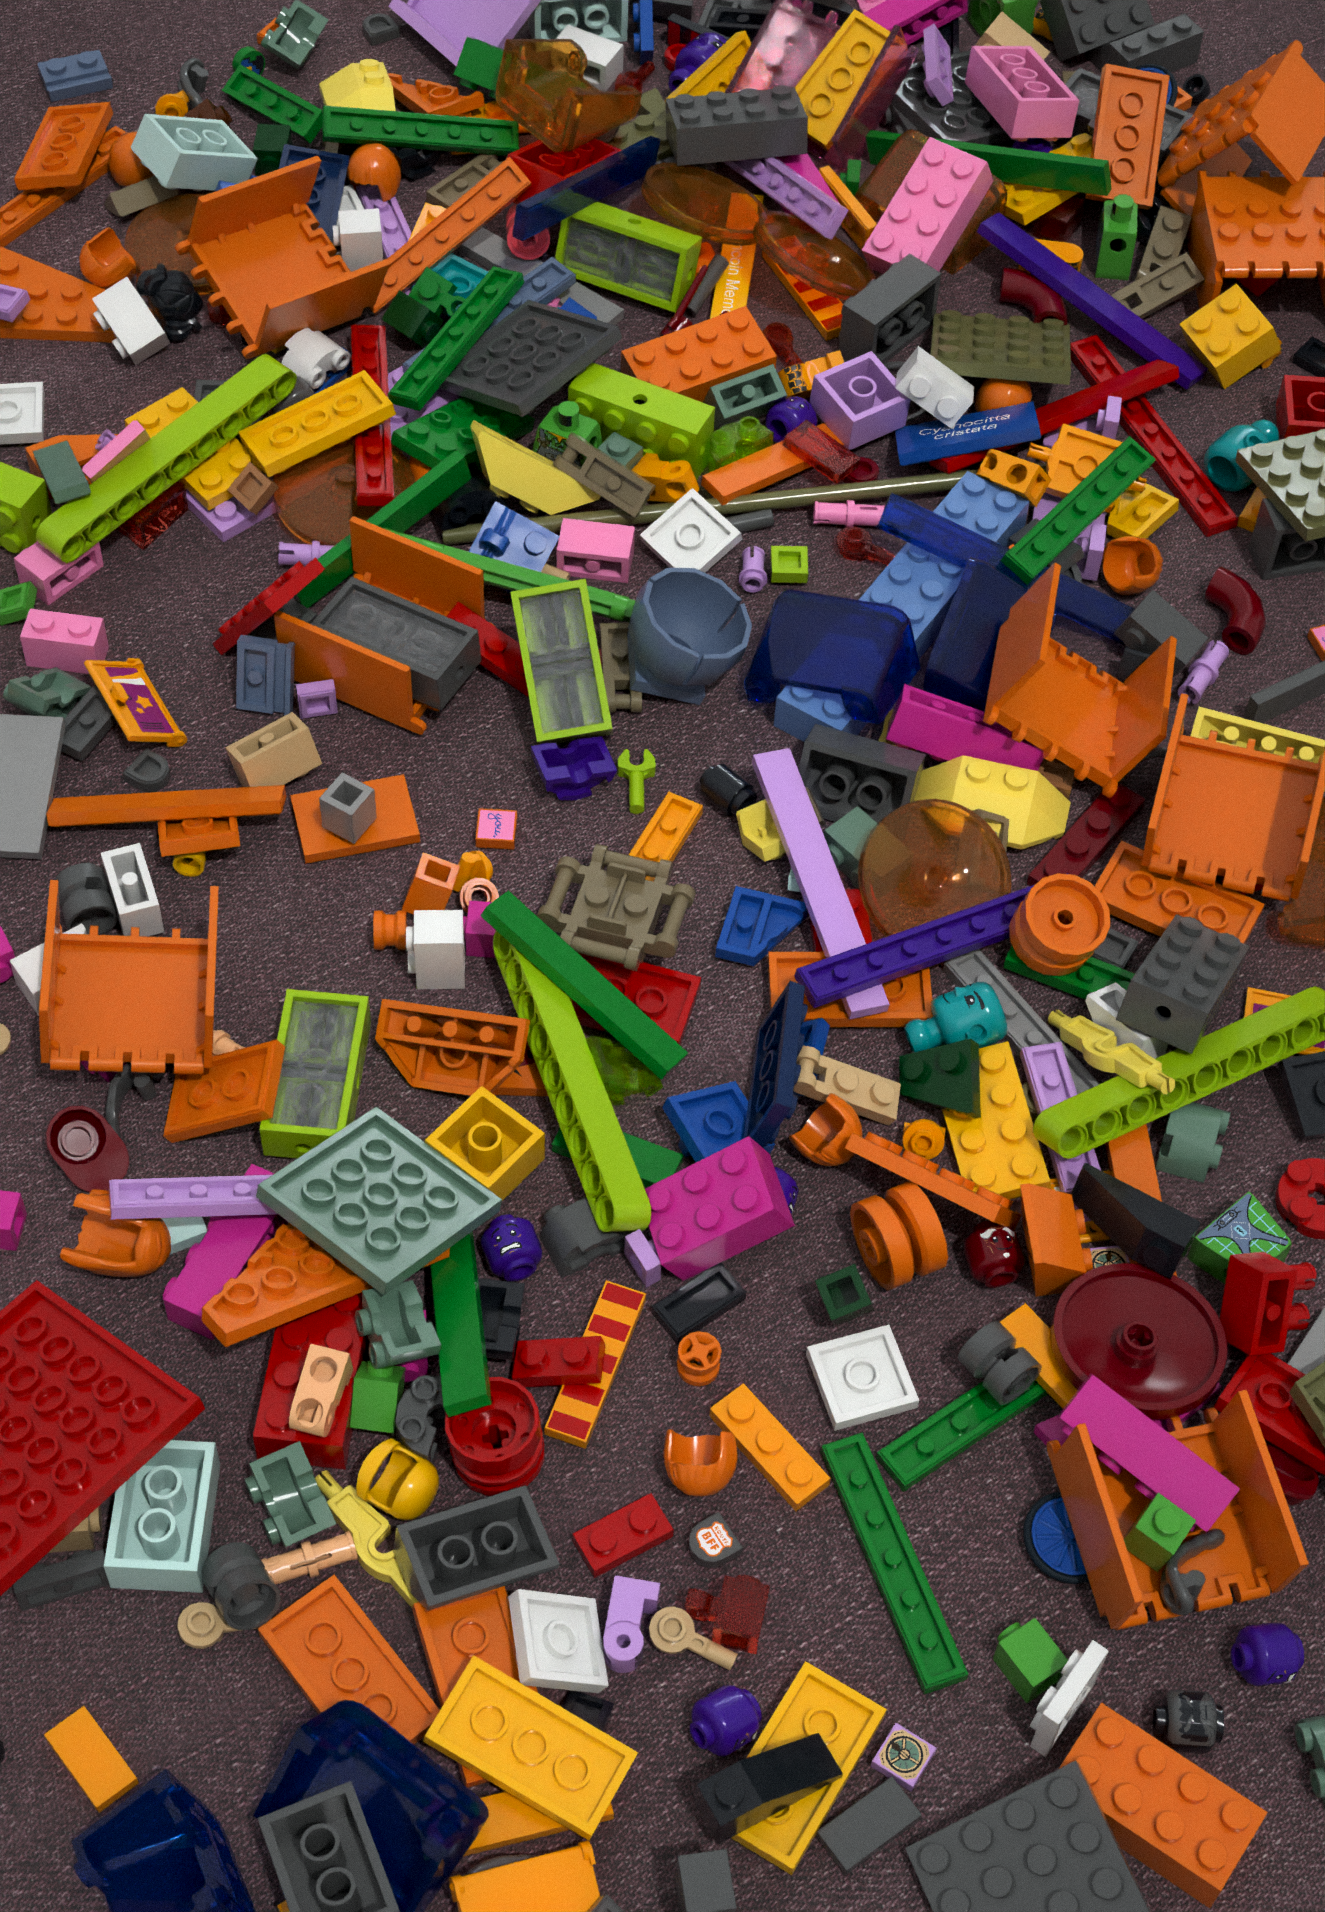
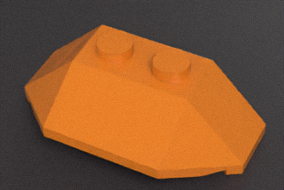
[375,999,530,1096]

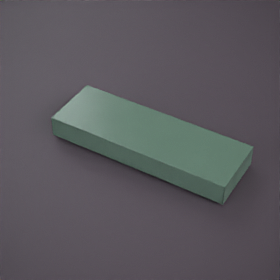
[33,441,91,504]

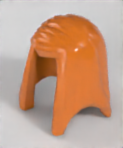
[60,1189,171,1277]

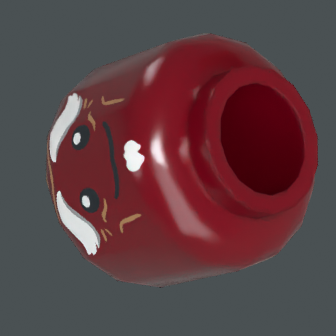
[963,1221,1025,1288]

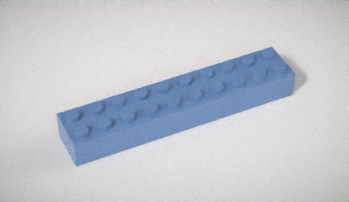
[774,471,1030,742]

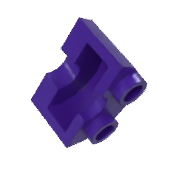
[531,736,617,801]

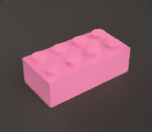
[965,46,1080,142]
[862,137,994,274]

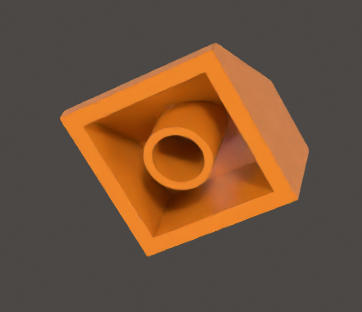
[1020,1183,1093,1297]

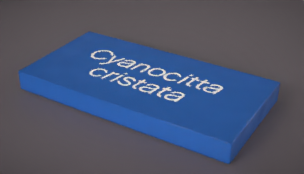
[895,401,1041,466]

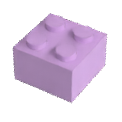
[809,351,911,451]

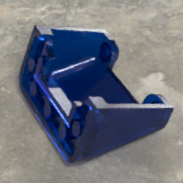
[923,557,1058,712]
[744,590,920,724]
[253,1700,489,1912]
[71,1769,256,1912]

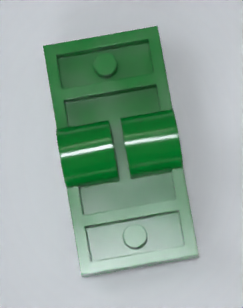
[391,397,535,472]

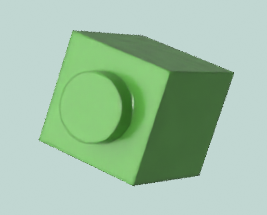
[350,1360,406,1434]
[1123,1493,1196,1572]
[993,1618,1068,1704]

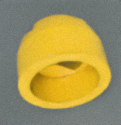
[173,851,206,877]

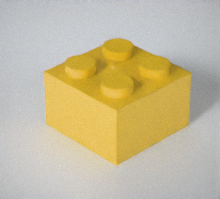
[1179,283,1282,389]
[425,1086,545,1201]

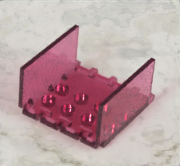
[725,0,919,170]

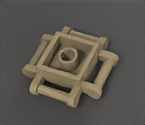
[537,844,696,971]

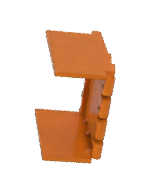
[1157,40,1325,216]
[175,155,390,359]
[1186,170,1325,309]
[274,516,497,735]
[983,562,1177,798]
[1141,693,1325,902]
[39,880,219,1074]
[1047,1390,1309,1630]

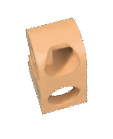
[289,1344,353,1438]

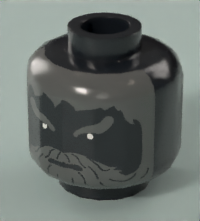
[1152,1689,1224,1754]

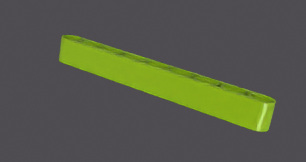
[36,354,297,563]
[493,931,651,1232]
[1033,986,1325,1159]

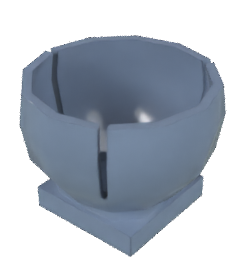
[627,567,752,705]

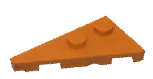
[388,73,485,116]

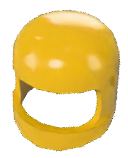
[356,1438,439,1521]

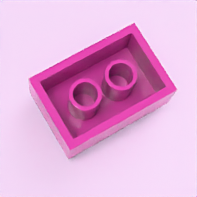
[645,1136,795,1281]

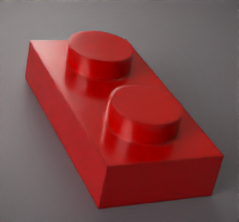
[512,1336,606,1387]
[572,1493,674,1578]

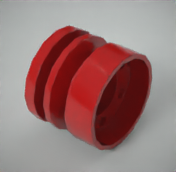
[445,1377,545,1496]

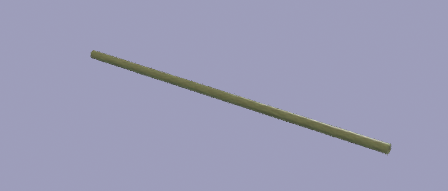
[442,462,1047,545]

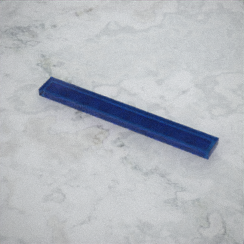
[512,135,660,241]
[876,493,1134,646]

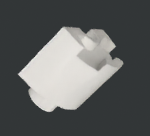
[281,328,352,389]

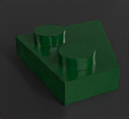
[899,1038,981,1119]

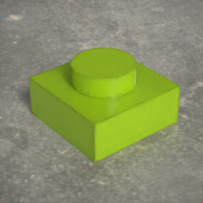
[770,546,808,583]

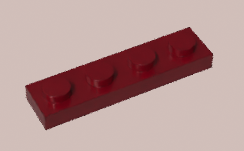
[1027,783,1145,886]

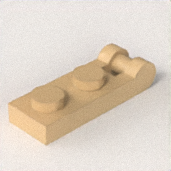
[793,1046,901,1126]

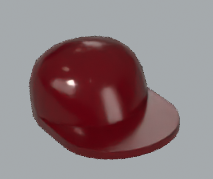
[45,1105,129,1192]
[1267,1445,1319,1506]

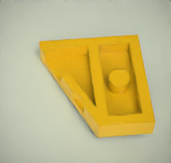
[1107,483,1179,539]

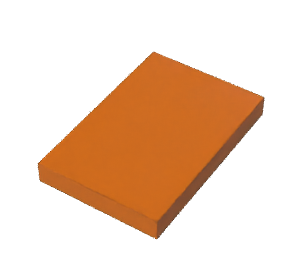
[290,774,420,864]
[163,1039,285,1143]

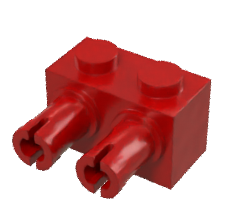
[1220,1252,1317,1356]

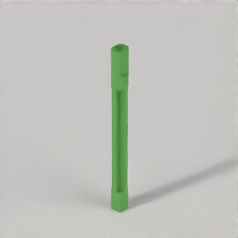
[383,528,635,623]

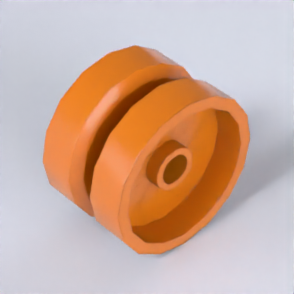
[1009,873,1110,976]
[850,1181,948,1291]

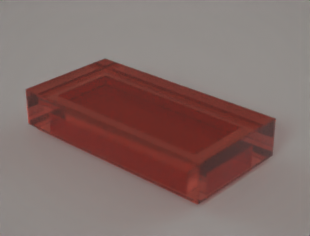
[783,420,861,484]

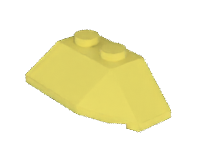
[319,59,396,111]
[470,420,601,515]
[1190,706,1325,792]
[913,755,1071,850]

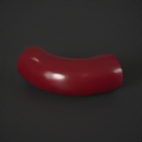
[999,267,1067,325]
[1204,566,1266,655]

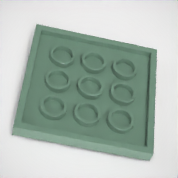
[256,1107,502,1295]

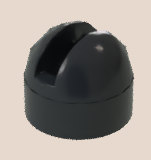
[1182,74,1210,103]

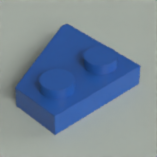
[632,0,654,65]
[715,886,808,966]

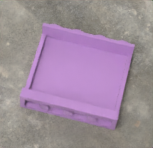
[389,0,541,66]

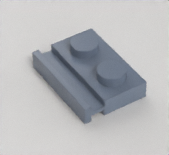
[37,50,113,102]
[236,635,295,716]

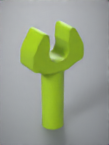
[617,749,656,814]

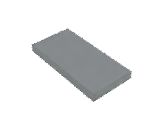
[0,714,66,859]

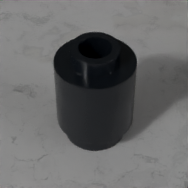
[700,764,757,817]

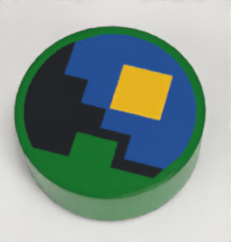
[232,46,265,75]

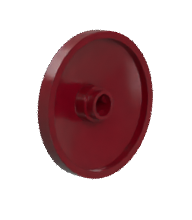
[1050,1263,1227,1420]

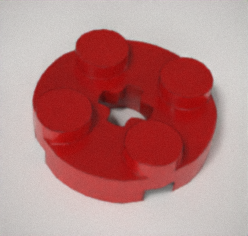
[1275,1158,1325,1239]

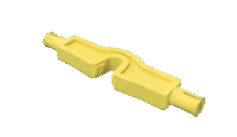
[1048,1009,1175,1095]
[315,1470,419,1608]

